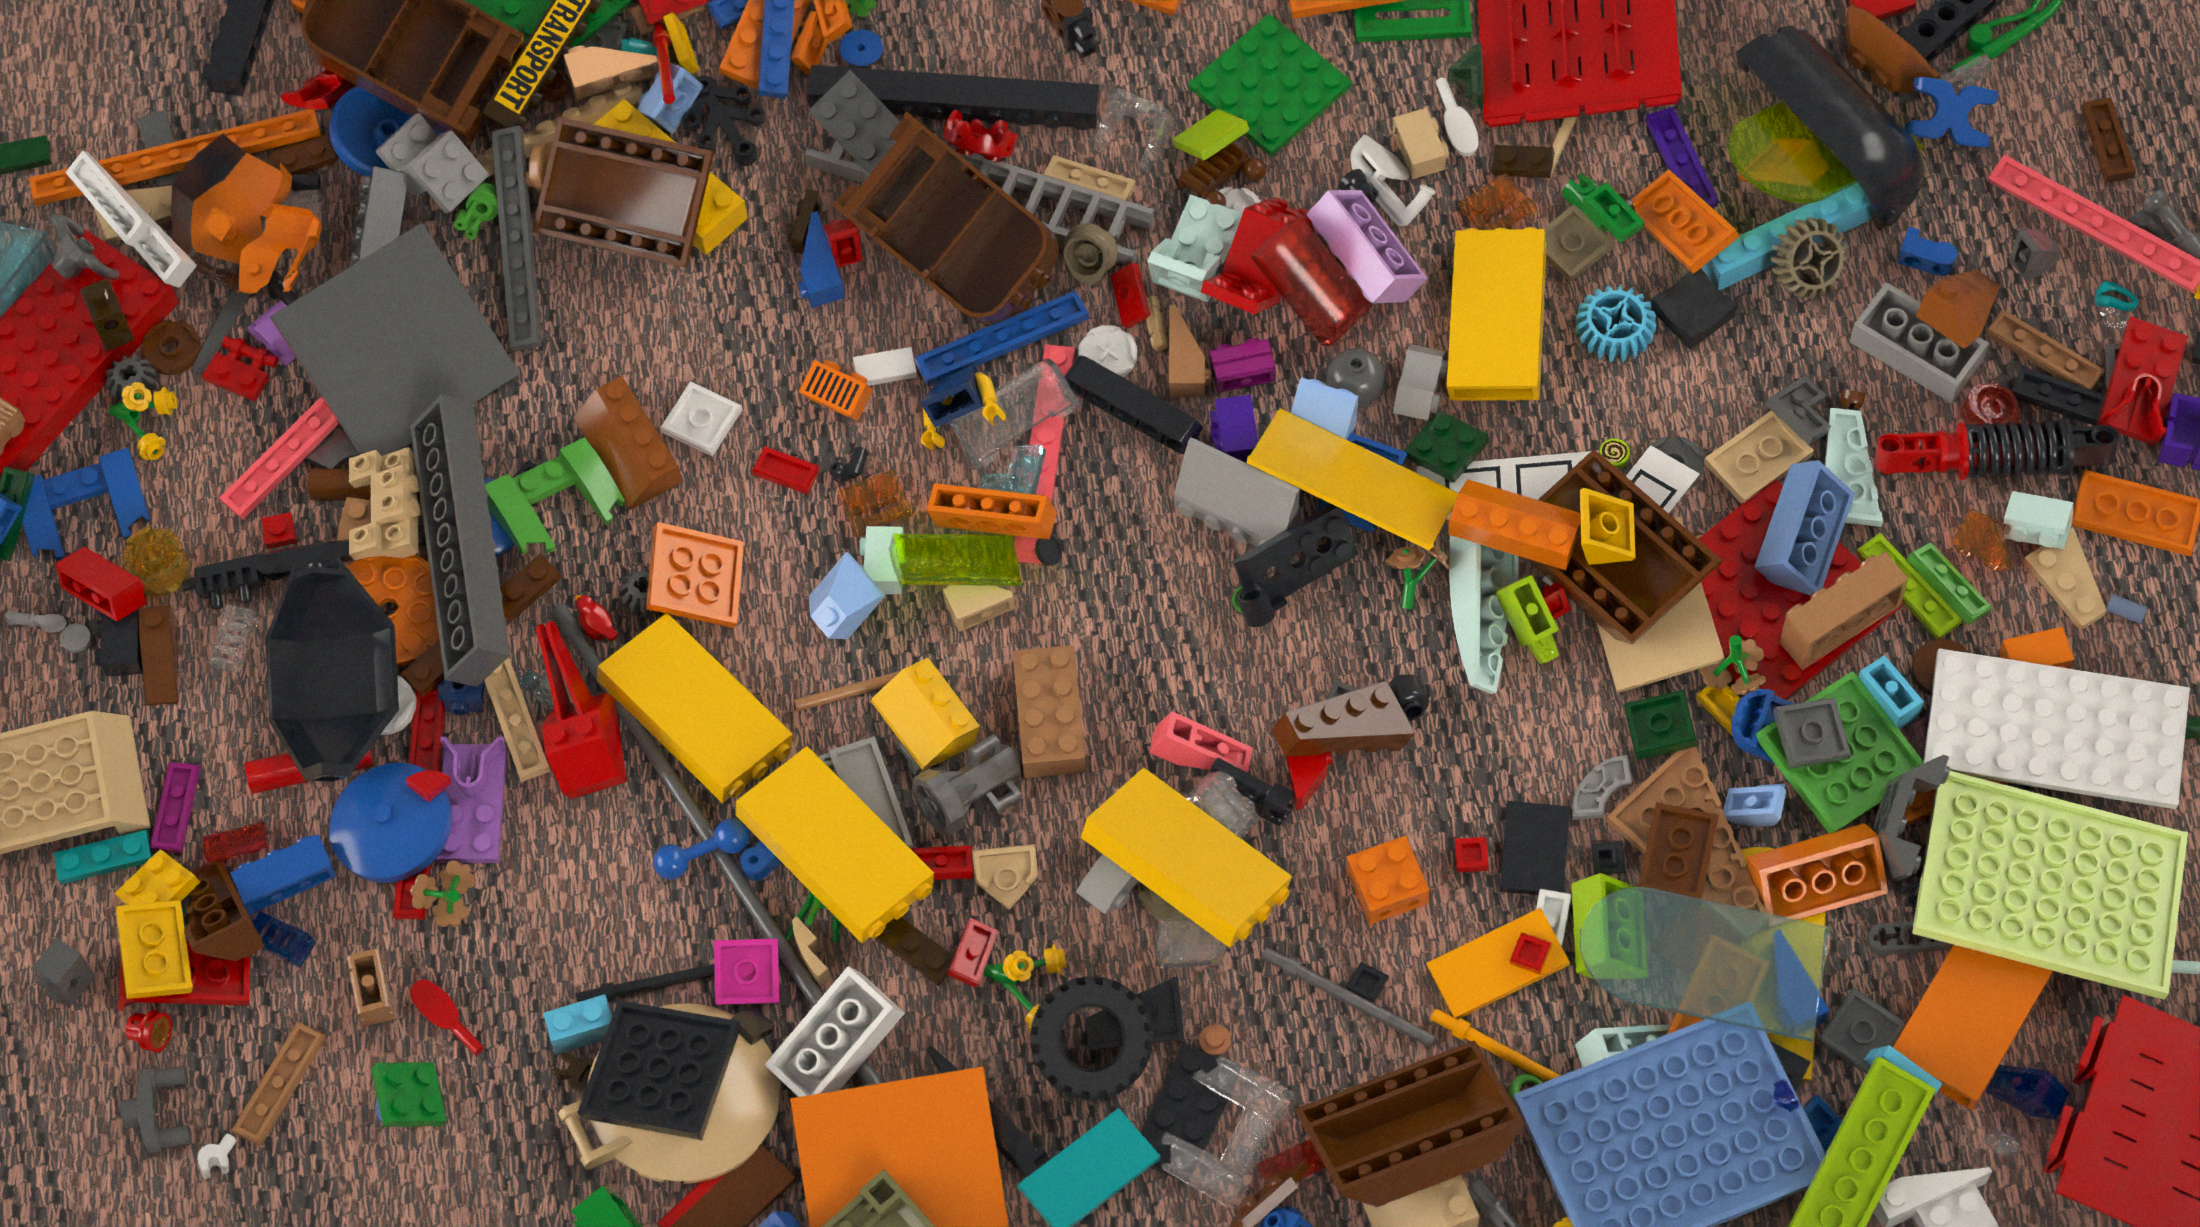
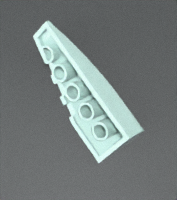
[1449,535,1519,694]

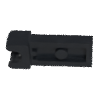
[1209,758,1295,826]

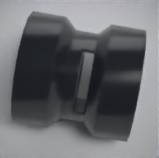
[1338,169,1378,204]

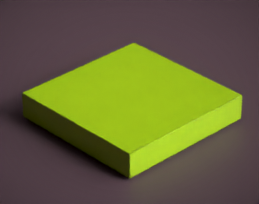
[1172,109,1250,160]

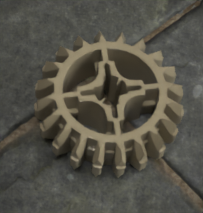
[1770,217,1850,298]

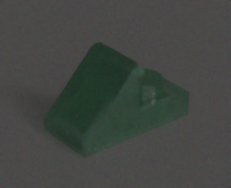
[1447,44,1484,108]

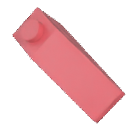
[1149,711,1253,773]

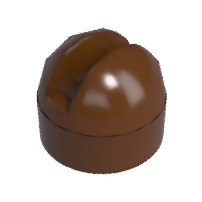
[1840,388,1866,410]

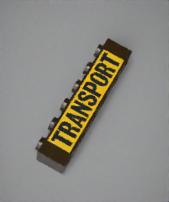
[482,0,604,130]

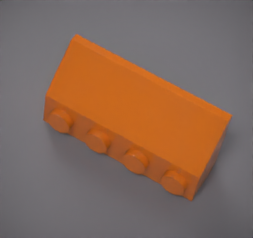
[1448,479,1581,570]
[1746,823,1888,928]

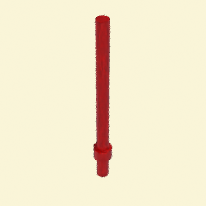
[652,22,675,104]

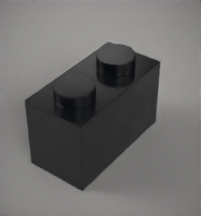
[96,609,143,677]

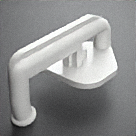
[1350,135,1436,226]

